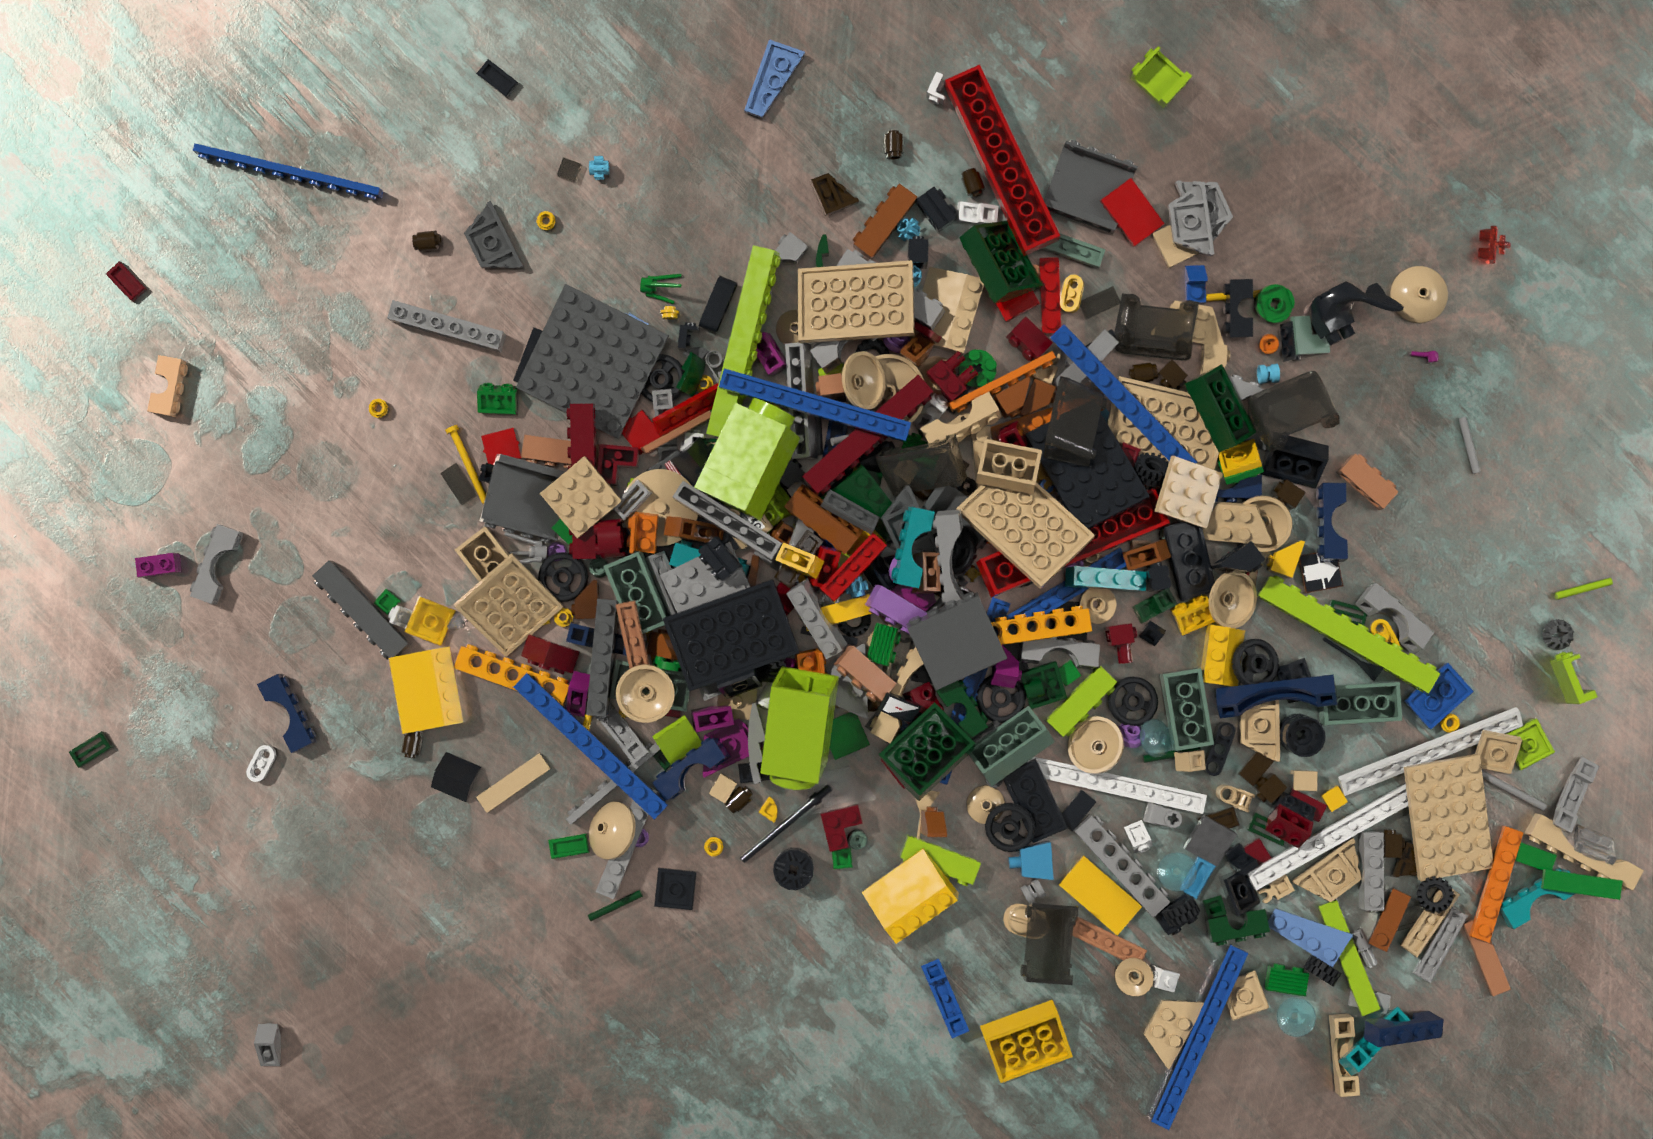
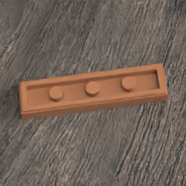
[641,410,711,454]
[616,600,649,669]
[1069,916,1147,960]
[1463,919,1511,996]

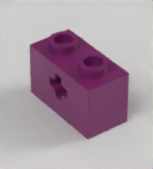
[756,332,786,376]
[135,553,182,578]

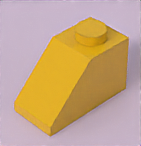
[1266,540,1305,579]
[775,543,824,579]

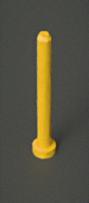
[445,425,486,504]

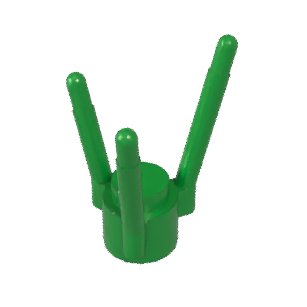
[640,274,682,304]

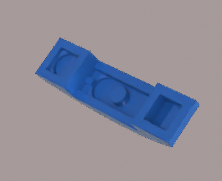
[921,958,969,1039]

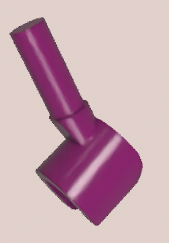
[1411,351,1439,363]

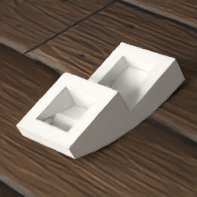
[956,201,999,224]

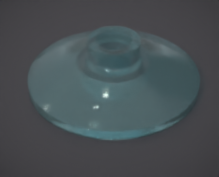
[1140,719,1171,757]
[1158,852,1197,891]
[1277,998,1316,1037]

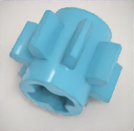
[589,156,609,180]
[896,217,921,241]
[846,576,868,598]

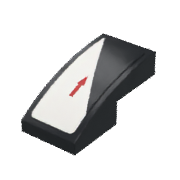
[878,692,922,723]

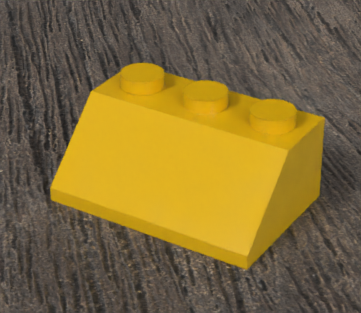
[1201,625,1245,687]

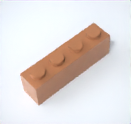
[521,435,600,469]

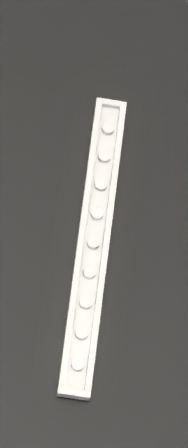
[1338,707,1523,796]
[1027,757,1207,814]
[1246,783,1408,890]

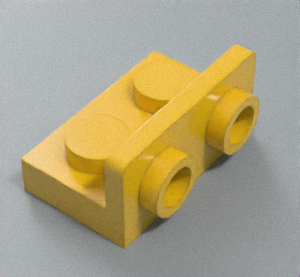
[1170,595,1215,636]

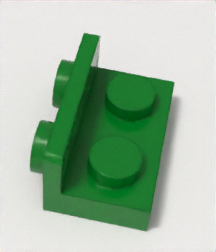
[477,383,518,414]

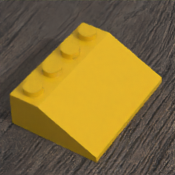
[388,646,463,734]
[862,848,959,944]
[980,1000,1073,1083]

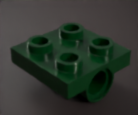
[1021,661,1067,709]

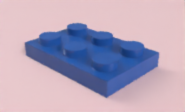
[1403,663,1474,730]

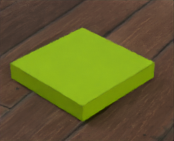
[652,715,702,765]
[1506,718,1555,770]

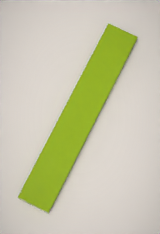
[1318,899,1380,1016]

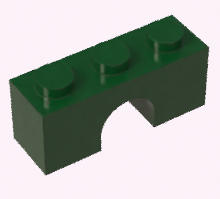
[936,679,988,738]
[1205,909,1270,946]

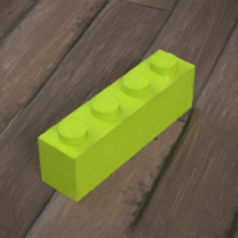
[1045,666,1117,737]
[900,835,981,886]

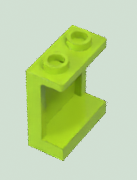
[1130,46,1192,109]
[1550,652,1598,704]

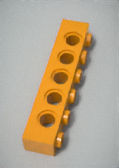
[991,606,1092,645]
[454,644,569,707]

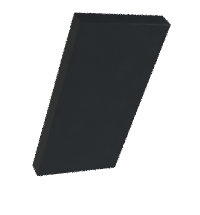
[1162,521,1215,601]
[1003,758,1068,843]

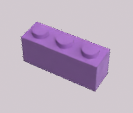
[865,585,927,635]

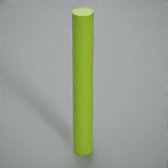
[1555,578,1613,600]

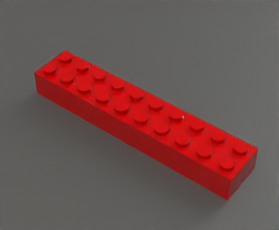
[944,64,1060,256]
[976,488,1170,598]

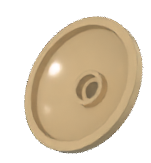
[1390,266,1448,323]
[842,351,885,410]
[1242,496,1292,552]
[1209,571,1257,628]
[616,664,675,723]
[1068,716,1124,774]
[589,802,635,860]

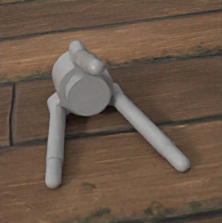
[504,532,547,564]

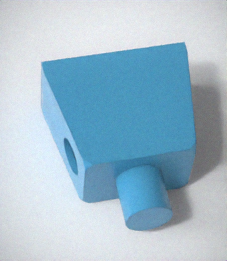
[1008,841,1054,880]

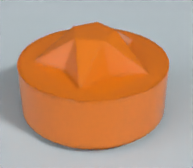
[1260,334,1279,354]

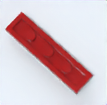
[1039,257,1061,334]
[652,383,718,437]
[820,533,887,603]

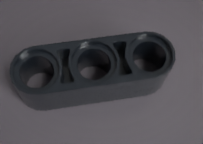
[698,276,737,333]
[1203,722,1236,776]

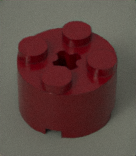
[594,519,628,559]

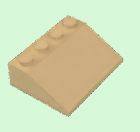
[909,267,984,356]

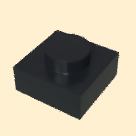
[1139,621,1166,646]

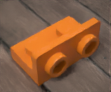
[627,512,659,554]
[795,648,827,674]

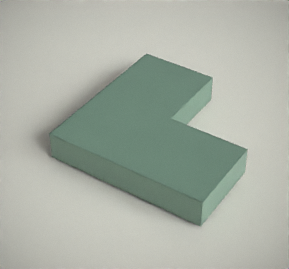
[1290,316,1330,355]

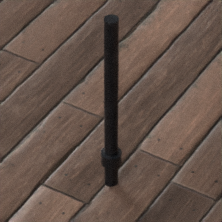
[740,784,833,863]

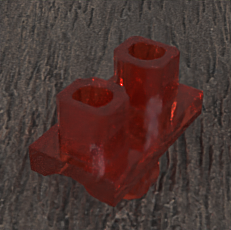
[1478,226,1511,264]

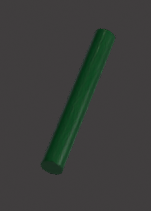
[1143,747,1201,763]
[588,890,643,921]

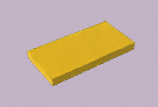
[1058,855,1142,936]

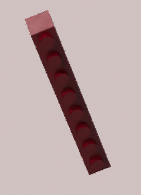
[802,374,934,495]
[567,403,598,559]

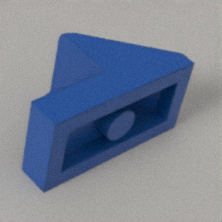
[1185,265,1208,304]

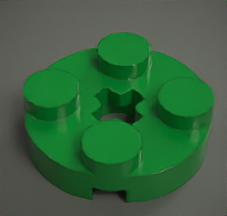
[1255,284,1295,323]
[958,349,997,388]
[652,656,682,672]

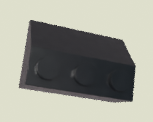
[1260,432,1329,488]
[1211,541,1265,574]

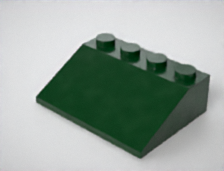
[959,221,1044,304]
[819,463,892,543]
[879,703,976,801]

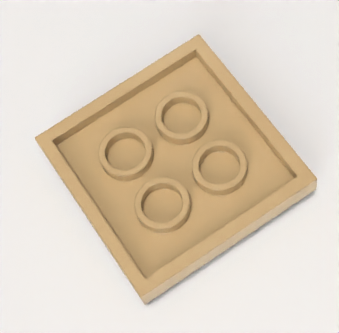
[540,456,622,538]
[1154,456,1223,529]

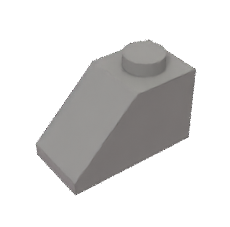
[254,1023,281,1066]

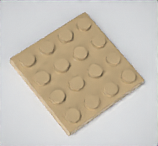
[454,554,563,657]

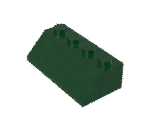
[1185,364,1256,452]

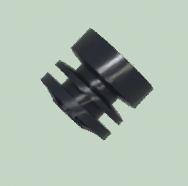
[1280,713,1325,757]
[773,847,814,890]

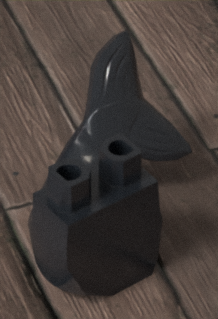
[1310,281,1404,346]

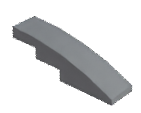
[748,702,765,784]

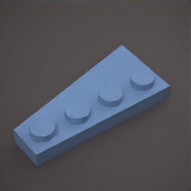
[744,39,805,118]
[1268,908,1353,967]

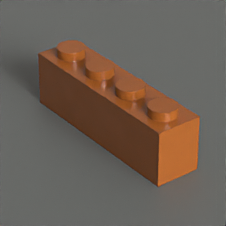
[853,183,917,260]
[784,484,863,554]

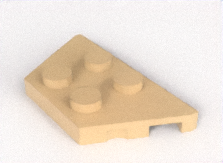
[1150,301,1224,345]
[1202,502,1272,545]
[1240,700,1280,762]
[1292,837,1362,902]
[1143,1000,1204,1069]

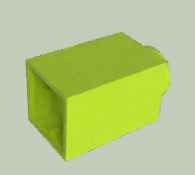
[694,398,800,521]
[760,666,839,790]

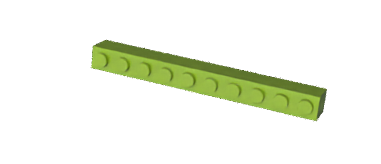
[706,245,781,437]
[1257,575,1441,694]

